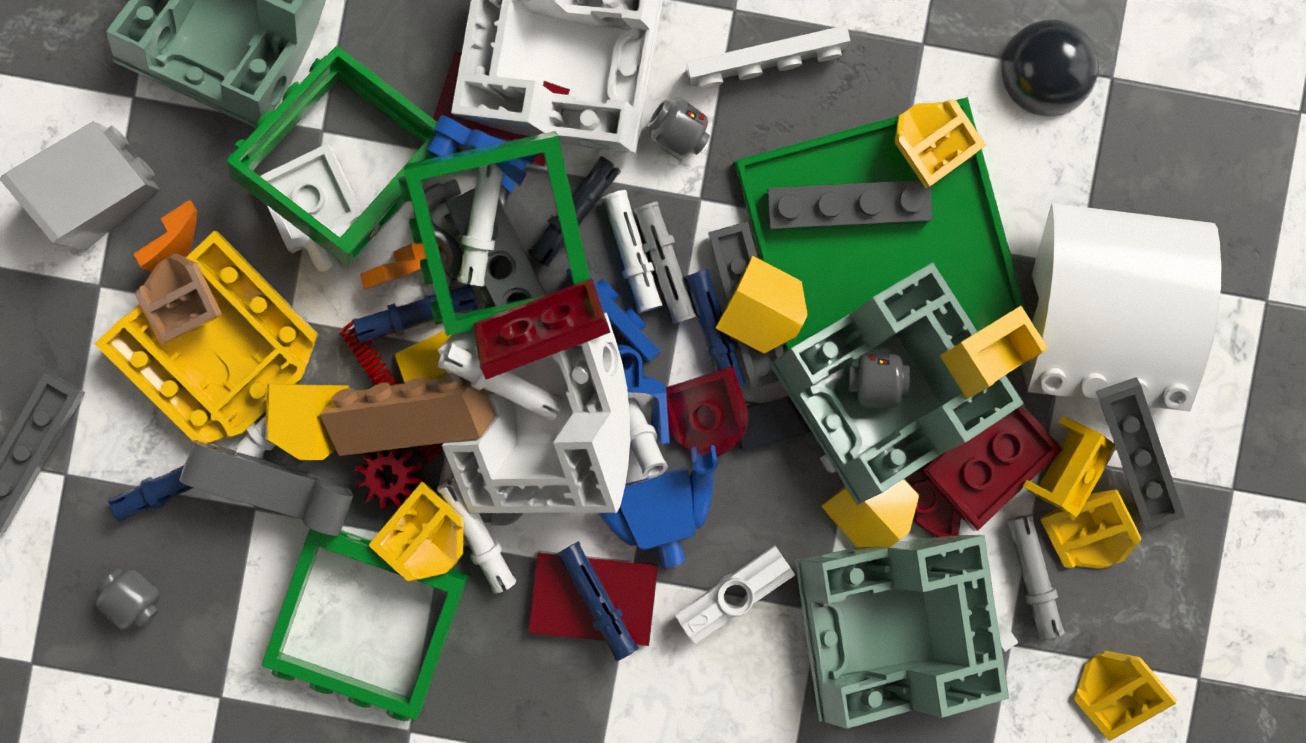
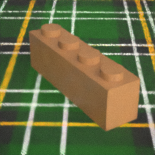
[320,373,496,456]

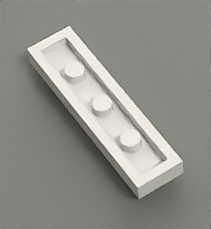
[686,25,851,89]

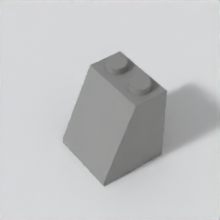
[0,121,160,251]

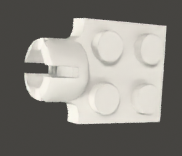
[260,143,362,274]

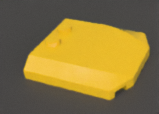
[94,231,319,443]

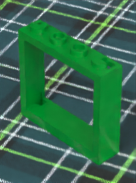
[227,45,437,268]
[398,131,590,336]
[261,528,470,721]

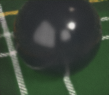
[1001,19,1099,117]

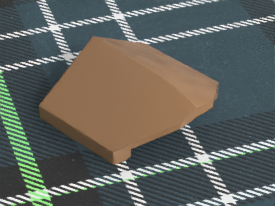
[135,253,222,345]

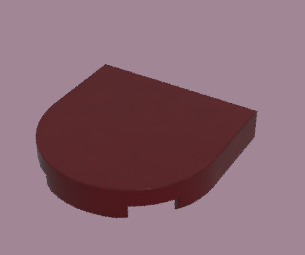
[666,366,748,456]

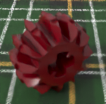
[355,448,425,510]

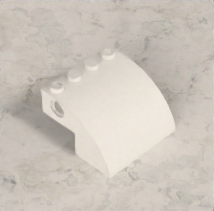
[451,0,663,153]
[1021,203,1221,412]
[438,313,630,513]

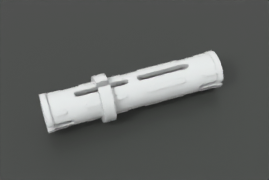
[458,164,503,286]
[602,190,663,313]
[438,342,563,421]
[437,477,516,594]

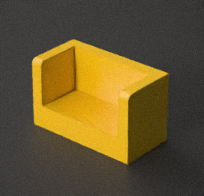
[940,306,1047,399]
[1022,416,1116,517]

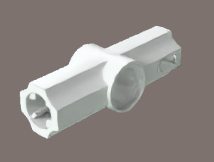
[675,545,795,644]

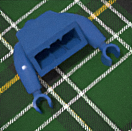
[598,445,718,568]

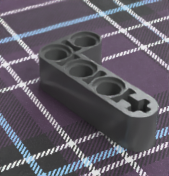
[179,440,353,536]

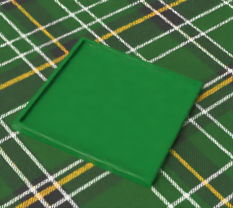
[733,97,1027,353]

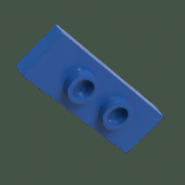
[566,268,660,361]

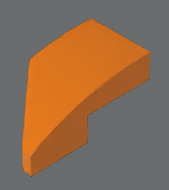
[133,200,198,273]
[360,243,441,290]

